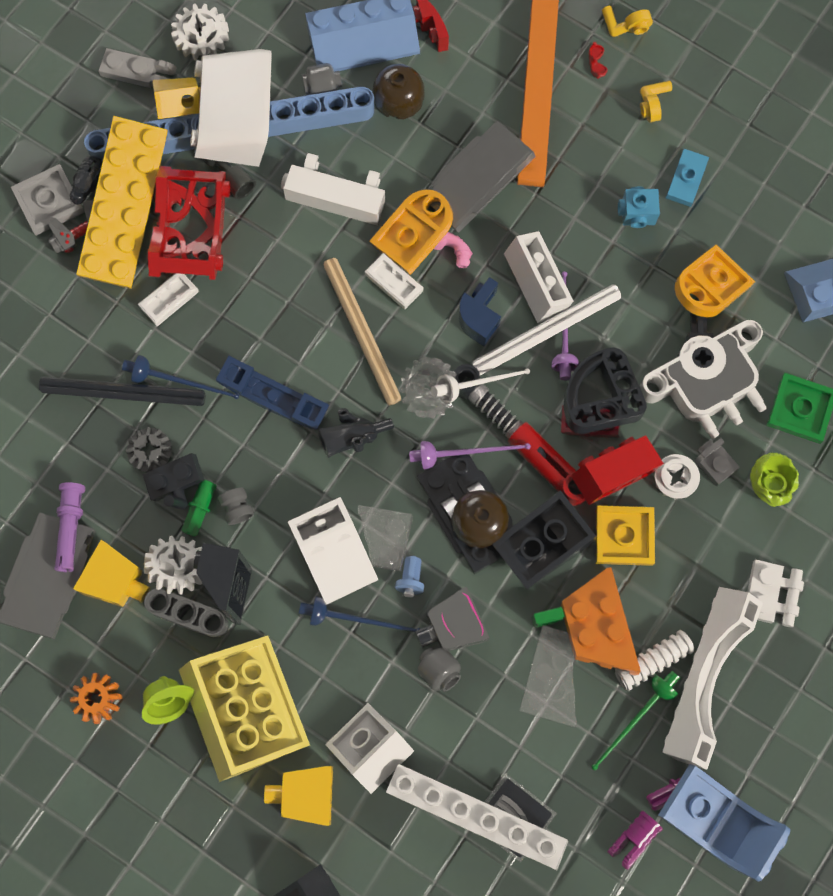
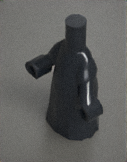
[318,408,394,458]

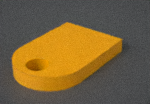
[370,190,453,275]
[675,245,755,317]

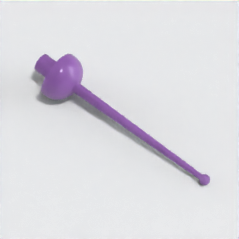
[551,271,579,381]
[409,441,531,469]

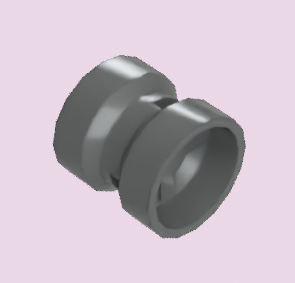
[218,487,254,525]

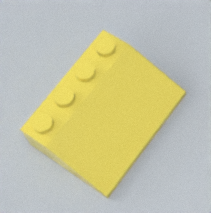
[179,636,310,782]

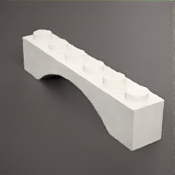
[662,587,763,770]

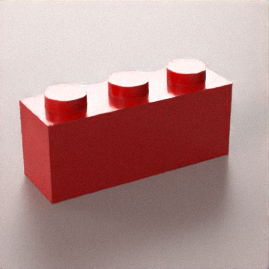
[571,435,664,505]

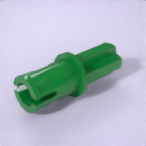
[181,480,217,537]

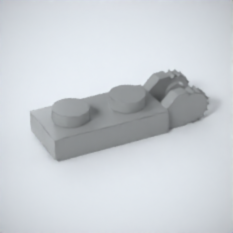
[99,48,177,88]

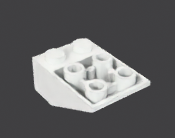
[288,497,378,605]

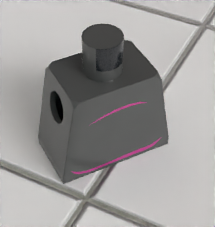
[415,587,489,651]

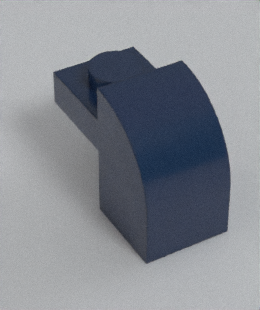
[459,277,501,347]

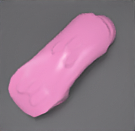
[434,232,473,268]

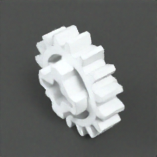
[171,4,229,60]
[144,536,202,594]

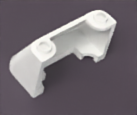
[190,49,271,167]

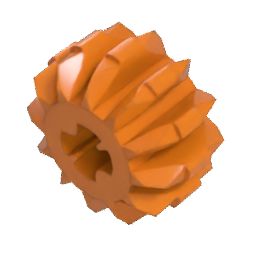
[70,673,122,724]

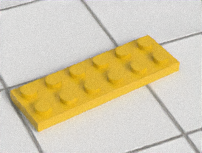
[76,116,168,289]

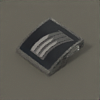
[485,774,557,863]

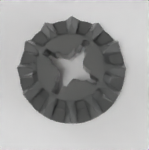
[126,427,172,472]

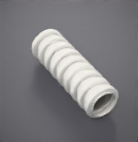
[615,630,694,691]

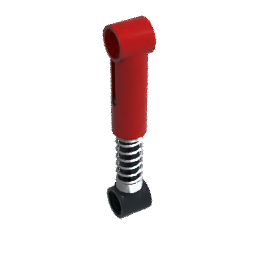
[453,364,585,506]

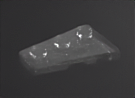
[519,625,577,728]

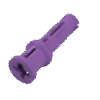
[54,482,85,572]

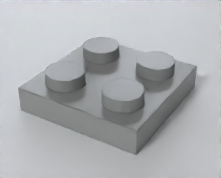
[11,164,85,235]

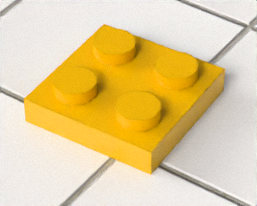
[596,506,655,566]

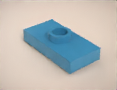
[666,149,709,207]

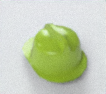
[142,676,194,724]

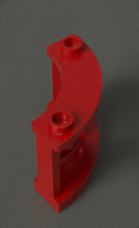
[148,166,230,280]

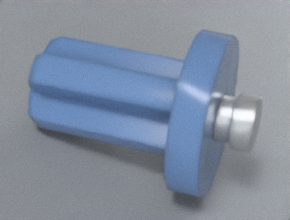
[395,556,424,597]

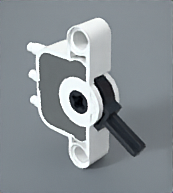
[639,298,766,439]

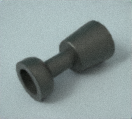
[204,159,256,200]

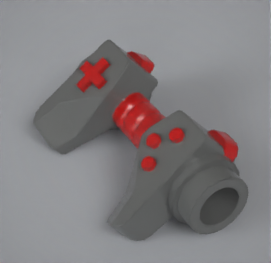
[48,200,93,253]

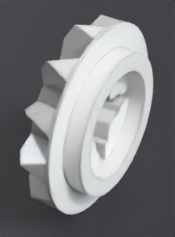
[654,454,700,500]

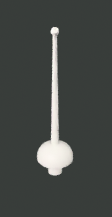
[431,368,530,403]

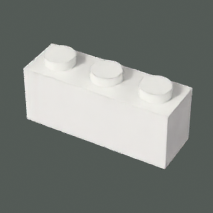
[504,231,574,323]

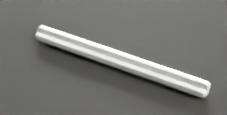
[472,284,621,375]

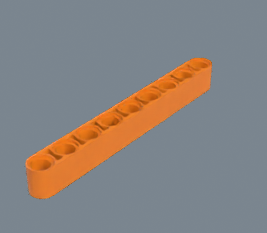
[517,0,559,187]

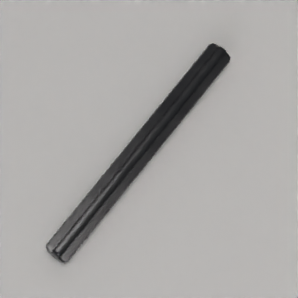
[39,377,206,406]

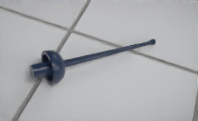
[122,355,239,399]
[299,596,420,632]

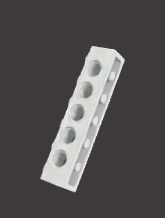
[386,764,568,870]

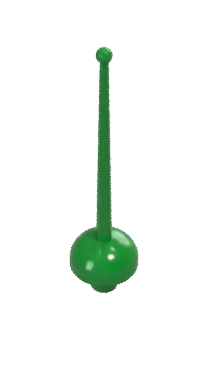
[592,671,680,770]

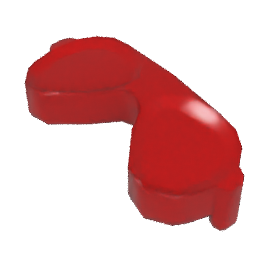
[588,42,608,79]

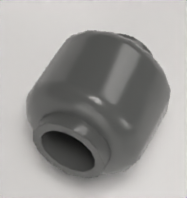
[302,63,342,96]
[418,647,461,692]

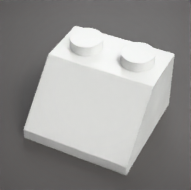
[325,703,414,794]

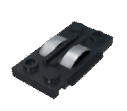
[417,448,513,575]

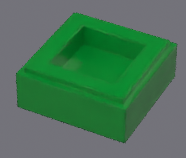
[531,607,565,628]

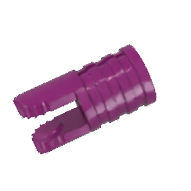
[607,810,663,870]

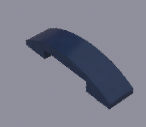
[216,356,329,430]

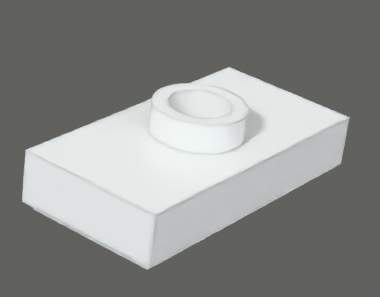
[365,253,423,310]
[138,273,199,326]

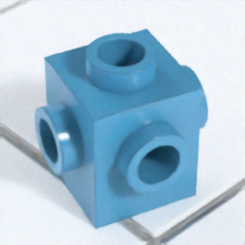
[618,186,660,228]

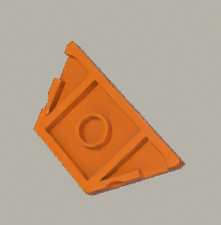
[561,567,641,676]

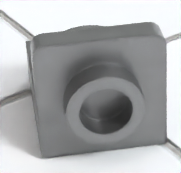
[694,438,740,486]

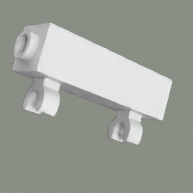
[281,153,385,226]

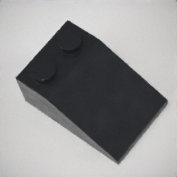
[492,491,597,589]

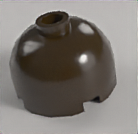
[373,64,425,119]
[451,490,509,548]

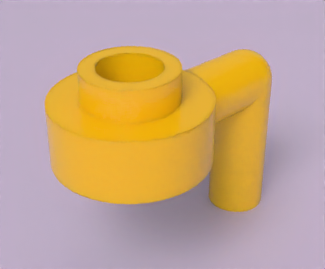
[602,6,653,37]
[640,81,672,123]

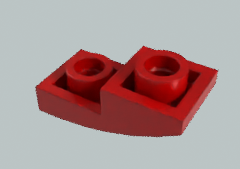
[412,0,449,52]

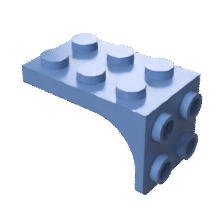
[658,764,791,881]

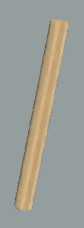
[324,258,401,405]

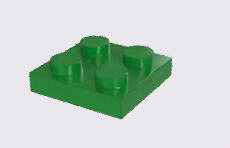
[766,373,833,444]

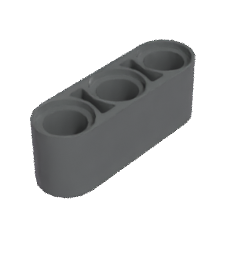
[144,589,229,638]

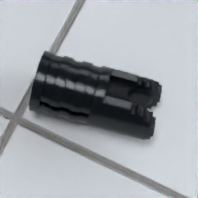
[70,156,103,205]

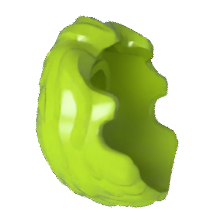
[750,452,799,507]

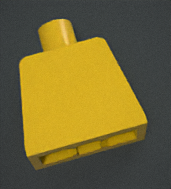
[152,78,201,119]
[73,540,150,607]
[264,766,333,826]

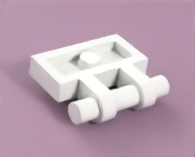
[747,560,804,627]

